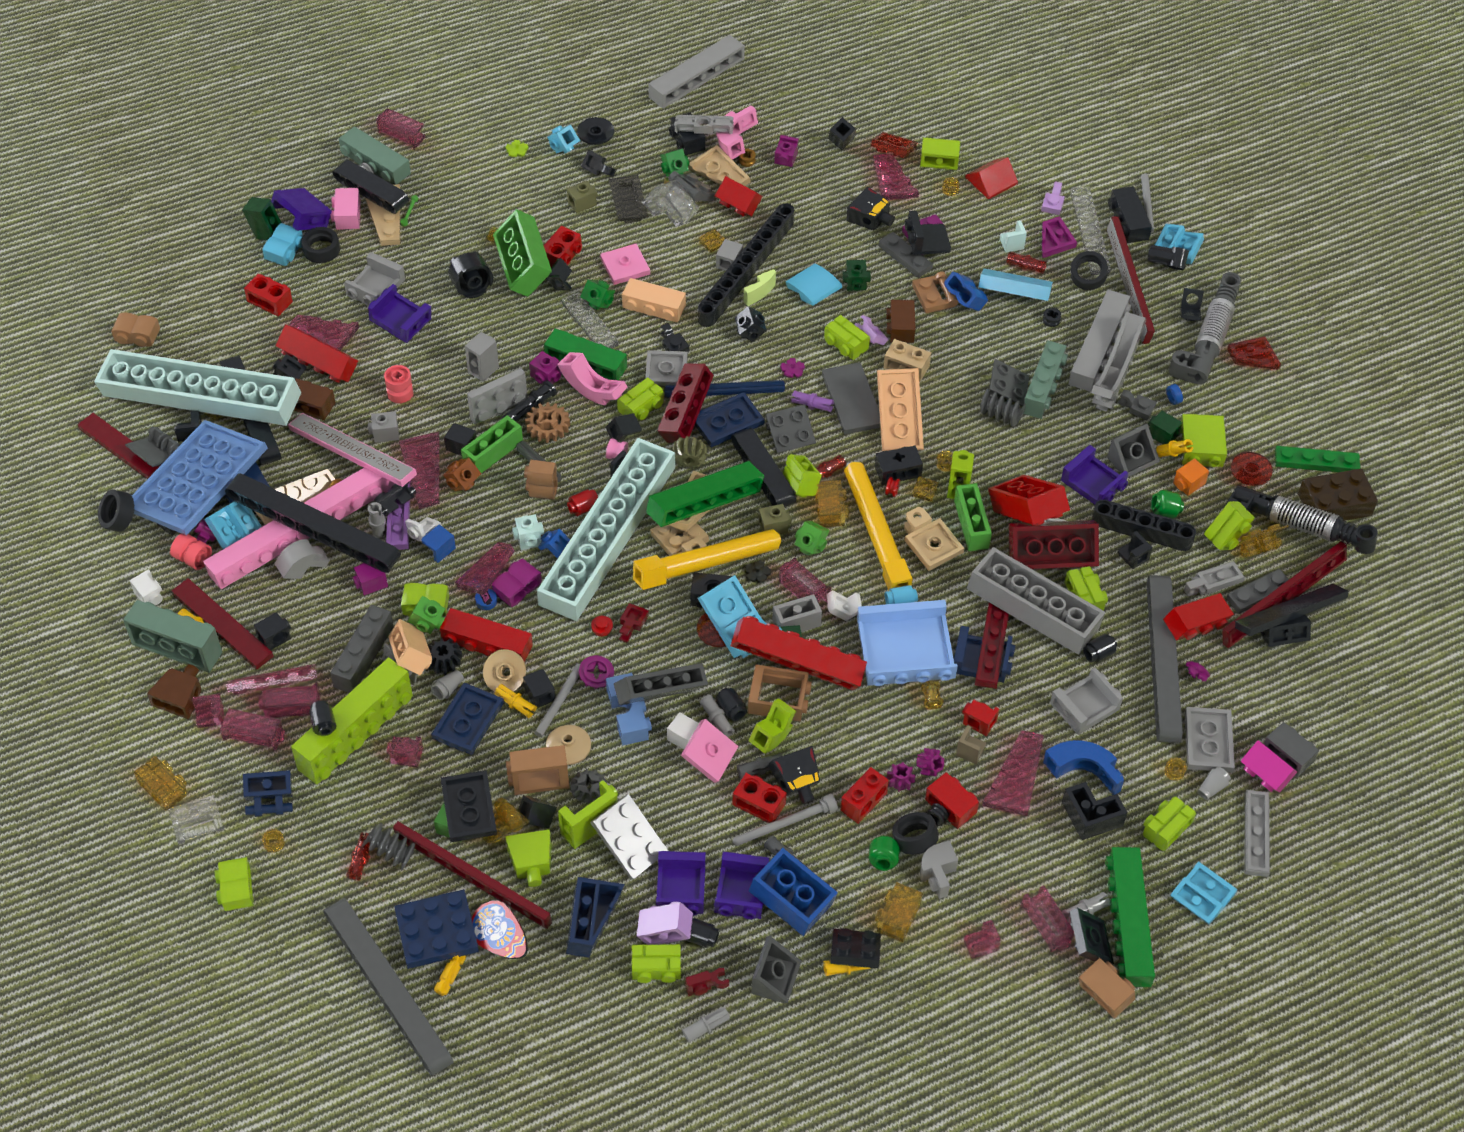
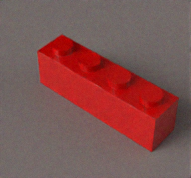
[275,324,359,383]
[440,608,533,662]

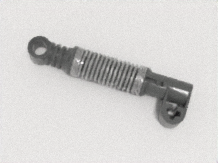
[1169,272,1241,384]

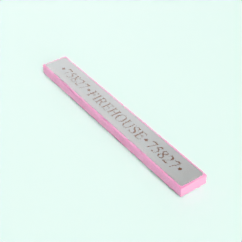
[288,413,417,487]

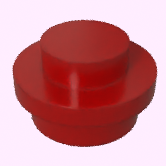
[591,616,613,637]

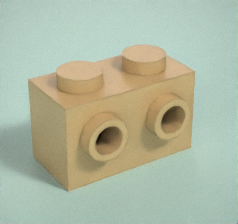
[884,339,931,382]

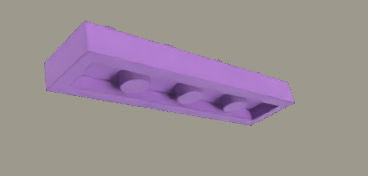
[386,481,411,550]

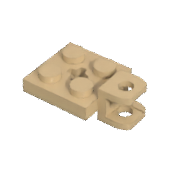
[904,507,965,571]
[650,523,709,556]

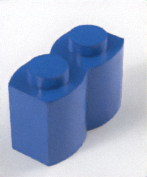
[944,272,988,311]

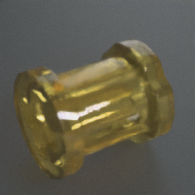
[921,680,943,710]

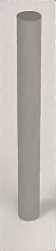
[1141,173,1154,233]
[534,663,580,737]

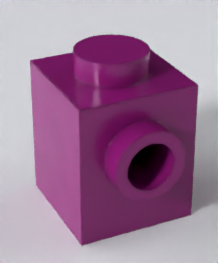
[352,563,388,596]

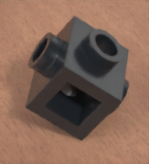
[734,306,767,342]

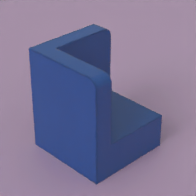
[421,524,456,563]

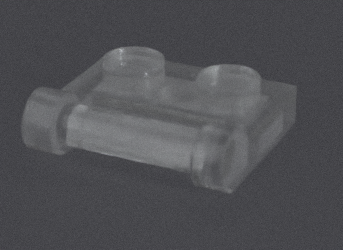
[168,795,224,845]

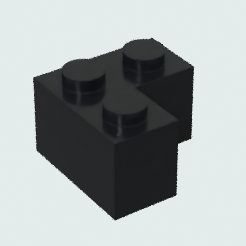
[1062,782,1128,840]

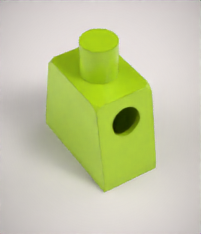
[947,450,974,499]
[505,829,551,887]

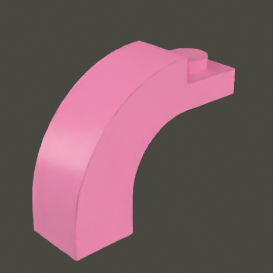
[716,106,758,160]
[557,352,628,405]

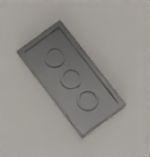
[822,362,880,435]

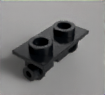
[374,482,416,516]

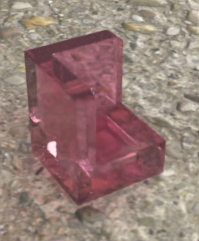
[193,693,225,728]
[964,920,1001,959]

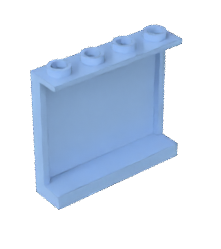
[857,600,957,686]

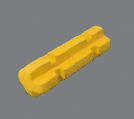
[434,955,466,996]

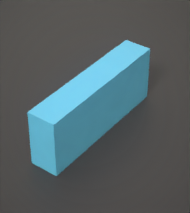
[979,269,1053,301]

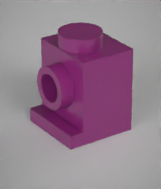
[774,135,799,167]

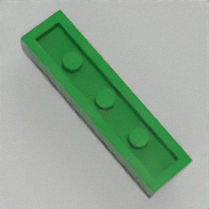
[1275,445,1360,472]

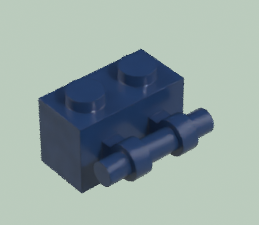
[243,770,293,817]

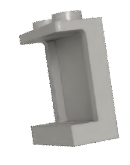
[344,252,405,306]
[1050,667,1123,735]

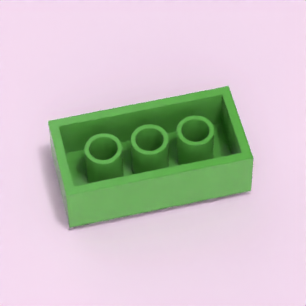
[493,209,552,297]

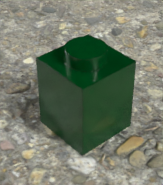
[1148,410,1183,444]

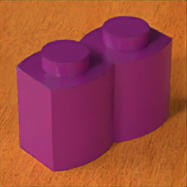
[492,558,542,607]

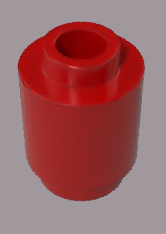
[567,489,598,516]

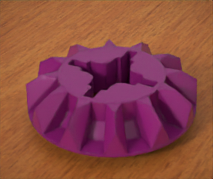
[579,655,614,690]

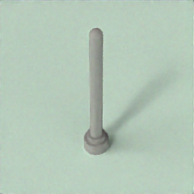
[733,794,838,846]

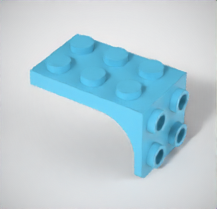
[697,575,782,658]

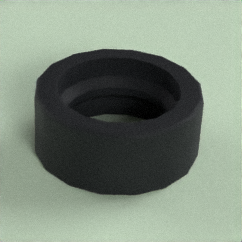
[302,227,340,263]
[1071,251,1108,290]
[98,489,135,532]
[892,812,939,855]

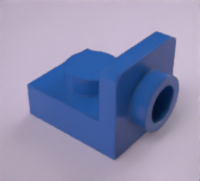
[538,528,570,559]

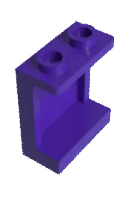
[271,188,332,231]
[368,284,431,343]
[1061,445,1129,505]
[656,851,706,916]
[714,851,769,920]

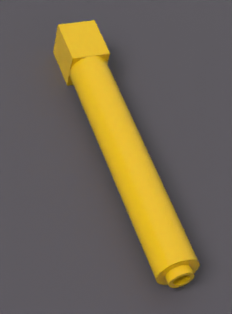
[844,462,912,591]
[633,529,781,590]

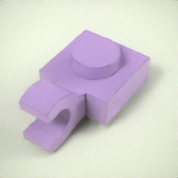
[1041,182,1065,215]
[855,315,888,345]

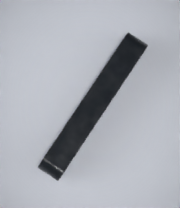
[219,355,282,466]

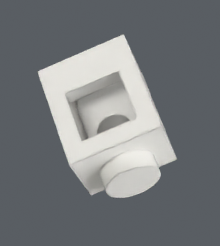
[130,569,163,605]

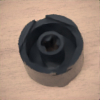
[448,251,494,299]

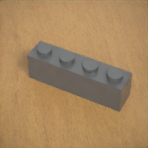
[330,605,394,693]
[614,663,708,705]

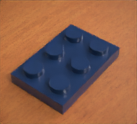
[695,392,765,448]
[431,683,504,755]

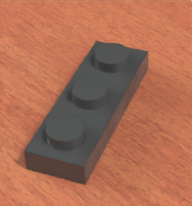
[879,232,933,278]
[1226,569,1289,614]

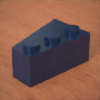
[566,877,625,958]

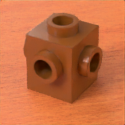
[443,458,481,491]

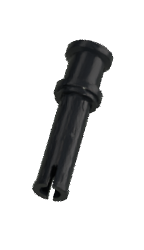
[501,380,557,422]

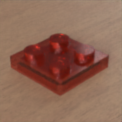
[871,132,918,158]

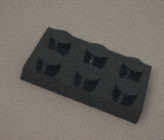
[441,770,497,843]

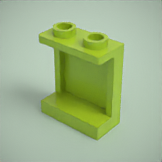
[1180,414,1227,467]
[558,780,618,849]

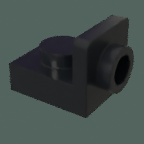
[272,354,307,380]

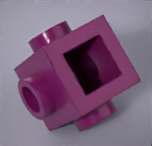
[529,351,562,384]

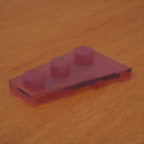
[873,154,919,200]
[289,314,359,351]
[455,542,515,595]

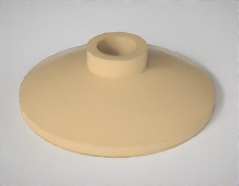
[483,649,526,692]
[546,725,591,765]

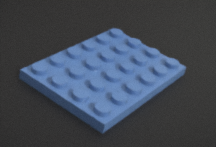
[132,420,268,536]

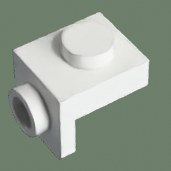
[405,517,442,542]
[826,590,862,621]

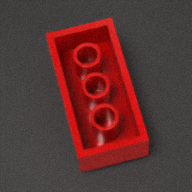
[988,475,1070,526]

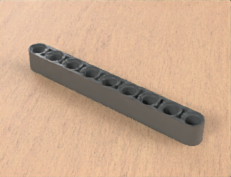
[1147,575,1182,743]
[323,898,454,1076]

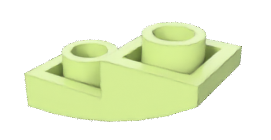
[743,269,776,306]

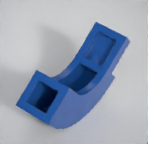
[1043,740,1124,795]

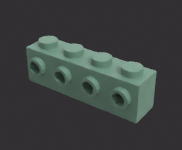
[339,126,411,185]
[1024,340,1068,419]

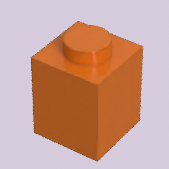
[1173,458,1209,496]

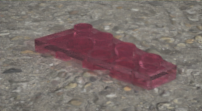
[399,431,440,509]
[226,664,318,695]
[982,730,1044,816]

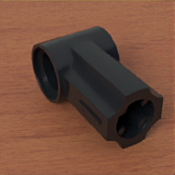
[1147,245,1189,270]

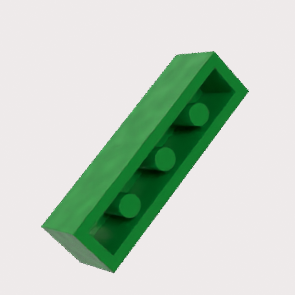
[544,328,627,381]

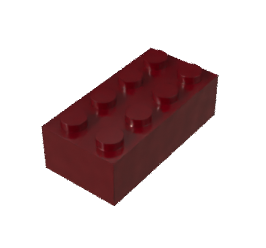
[1009,520,1099,569]

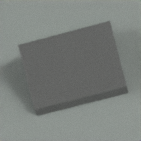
[1107,423,1160,477]
[752,936,802,1004]

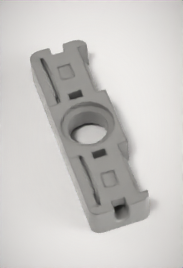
[674,115,734,134]

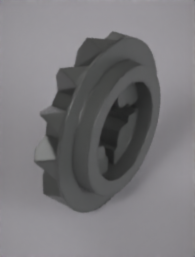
[570,768,607,803]

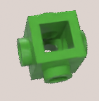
[794,521,830,555]
[407,596,445,634]

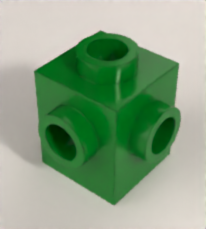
[660,149,690,177]
[580,279,616,310]

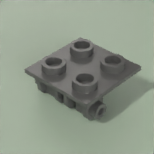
[989,359,1029,406]
[766,404,816,453]
[125,427,180,467]

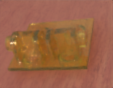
[1236,523,1289,558]
[481,798,530,845]

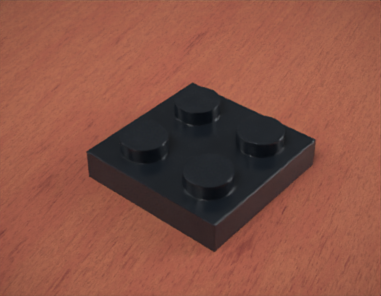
[1070,907,1114,965]
[830,928,881,969]

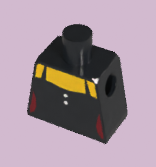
[846,186,895,230]
[768,746,820,805]

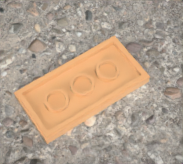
[877,368,924,451]

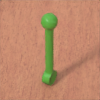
[400,195,418,227]

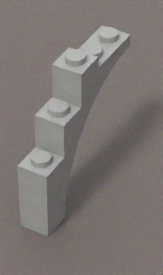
[1091,312,1146,412]

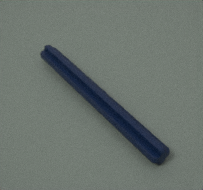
[664,380,785,398]

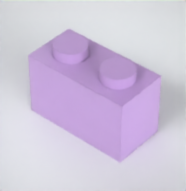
[637,902,693,945]

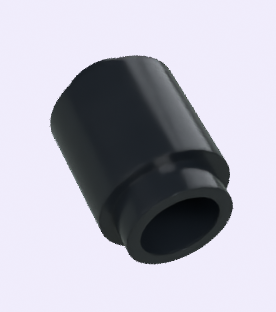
[1083,634,1117,663]
[716,688,747,722]
[309,701,336,736]
[685,918,720,948]

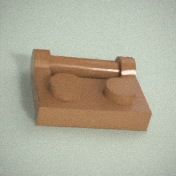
[912,271,959,313]

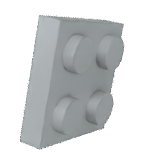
[645,350,688,387]

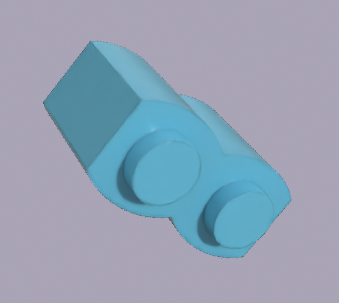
[263,223,303,266]

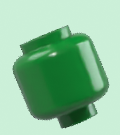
[1151,490,1184,519]
[869,836,900,871]

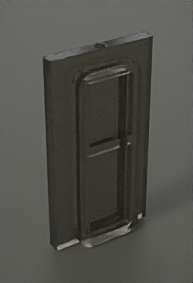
[609,175,648,223]

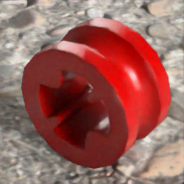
[885,477,900,497]

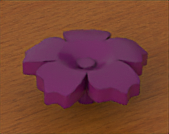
[780,358,805,378]
[1186,661,1210,682]

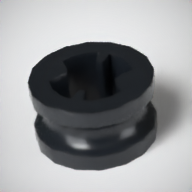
[1043,308,1061,327]
[926,803,949,826]

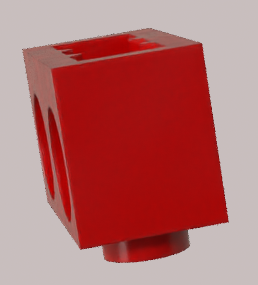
[544,226,582,267]
[244,273,293,317]
[840,767,889,824]
[732,773,787,823]

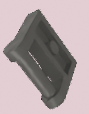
[668,171,716,201]

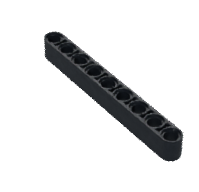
[698,203,794,327]
[225,473,401,573]

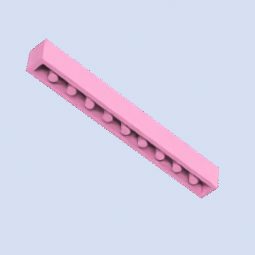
[203,468,395,589]

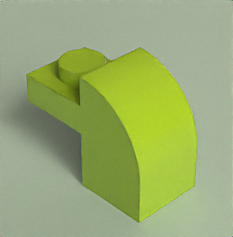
[749,698,796,754]

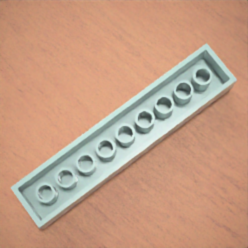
[94,349,302,426]
[537,438,675,621]

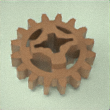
[525,402,570,443]

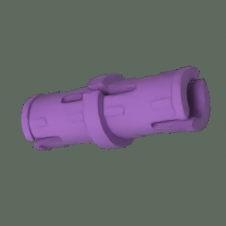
[791,390,834,412]

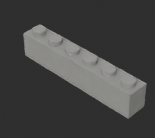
[648,35,744,109]
[1068,289,1132,392]

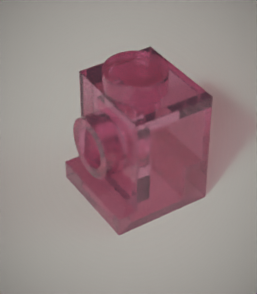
[387,736,423,768]

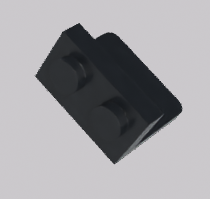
[905,211,951,255]

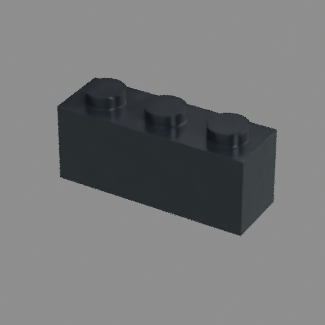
[1108,186,1152,244]

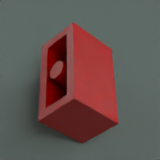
[715,176,763,216]
[925,772,979,829]

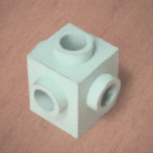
[512,514,544,550]

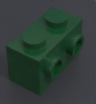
[242,197,282,240]

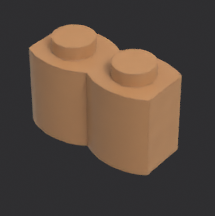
[111,313,160,347]
[524,460,558,500]

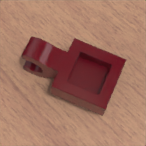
[619,603,649,643]
[685,968,729,996]

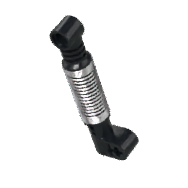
[1226,485,1378,554]

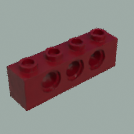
[657,363,714,443]

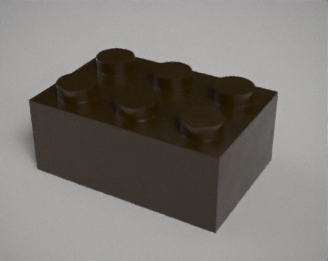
[1298,468,1378,521]

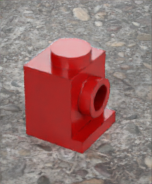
[962,700,999,736]

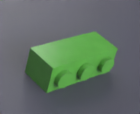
[461,415,523,473]
[954,483,992,551]

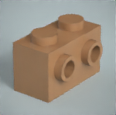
[1079,958,1135,1019]

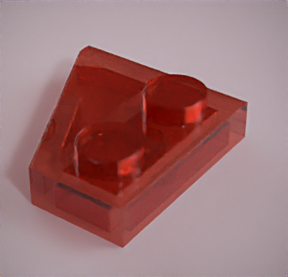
[1227,336,1281,370]

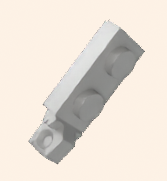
[1184,561,1245,596]

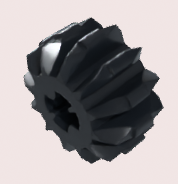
[428,637,463,675]

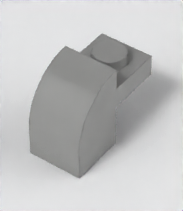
[274,539,330,579]
[920,840,958,899]

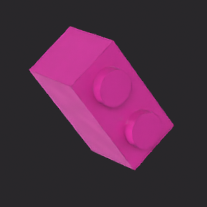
[1241,740,1297,793]

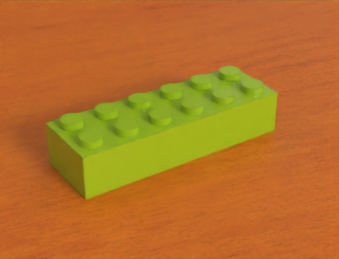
[291,657,413,785]

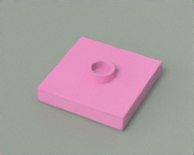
[600,244,650,285]
[681,719,738,783]

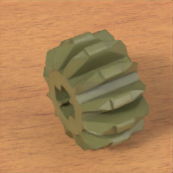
[672,436,707,469]

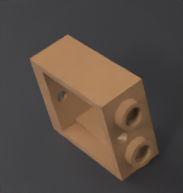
[748,665,812,722]
[506,745,569,795]

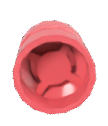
[384,365,413,403]
[170,534,212,570]

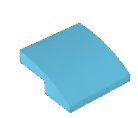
[1155,224,1204,265]
[786,264,842,305]
[204,501,262,549]
[1170,861,1238,924]

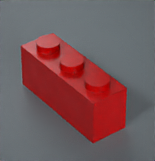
[1163,593,1234,641]

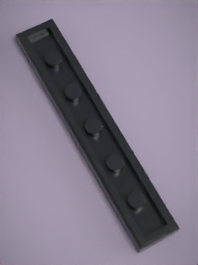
[1235,583,1349,636]

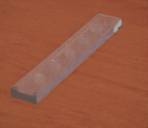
[1070,186,1111,275]

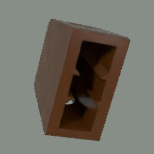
[147,664,201,720]

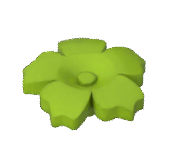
[505,139,529,157]

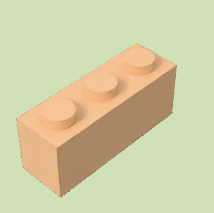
[622,278,686,323]
[388,619,432,676]

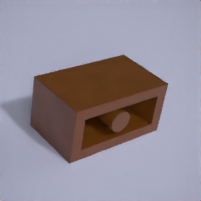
[886,300,916,343]
[293,378,336,420]

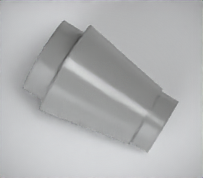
[431,670,464,700]
[1197,767,1231,800]

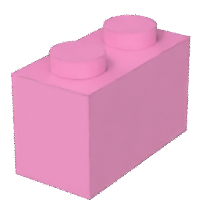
[331,188,361,230]

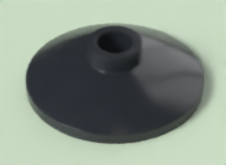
[577,117,614,145]

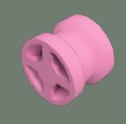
[606,438,628,459]

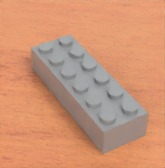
[967,547,1106,655]

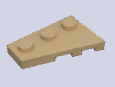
[688,145,751,186]

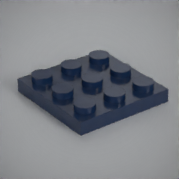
[394,889,479,969]

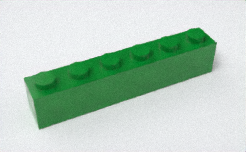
[646,461,764,527]
[1105,847,1155,987]

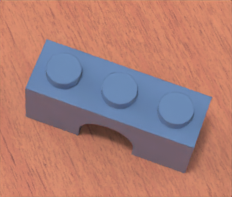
[606,673,652,746]

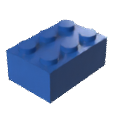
[749,848,838,936]

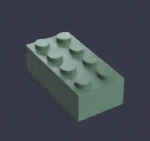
[123,600,223,673]

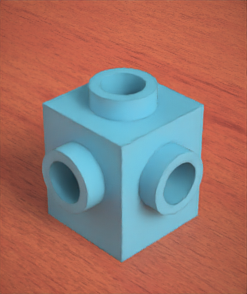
[547,124,580,153]

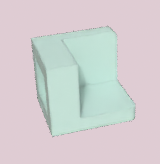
[1000,220,1027,253]

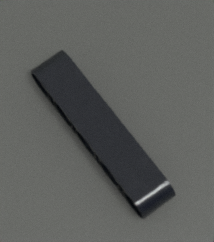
[332,159,409,214]
[731,427,797,507]
[1092,500,1196,551]

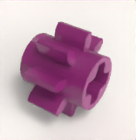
[194,518,216,543]
[916,748,945,777]
[886,762,915,792]

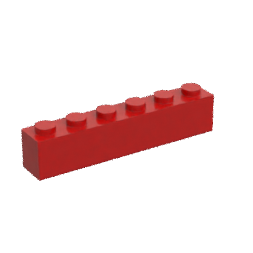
[730,616,867,691]

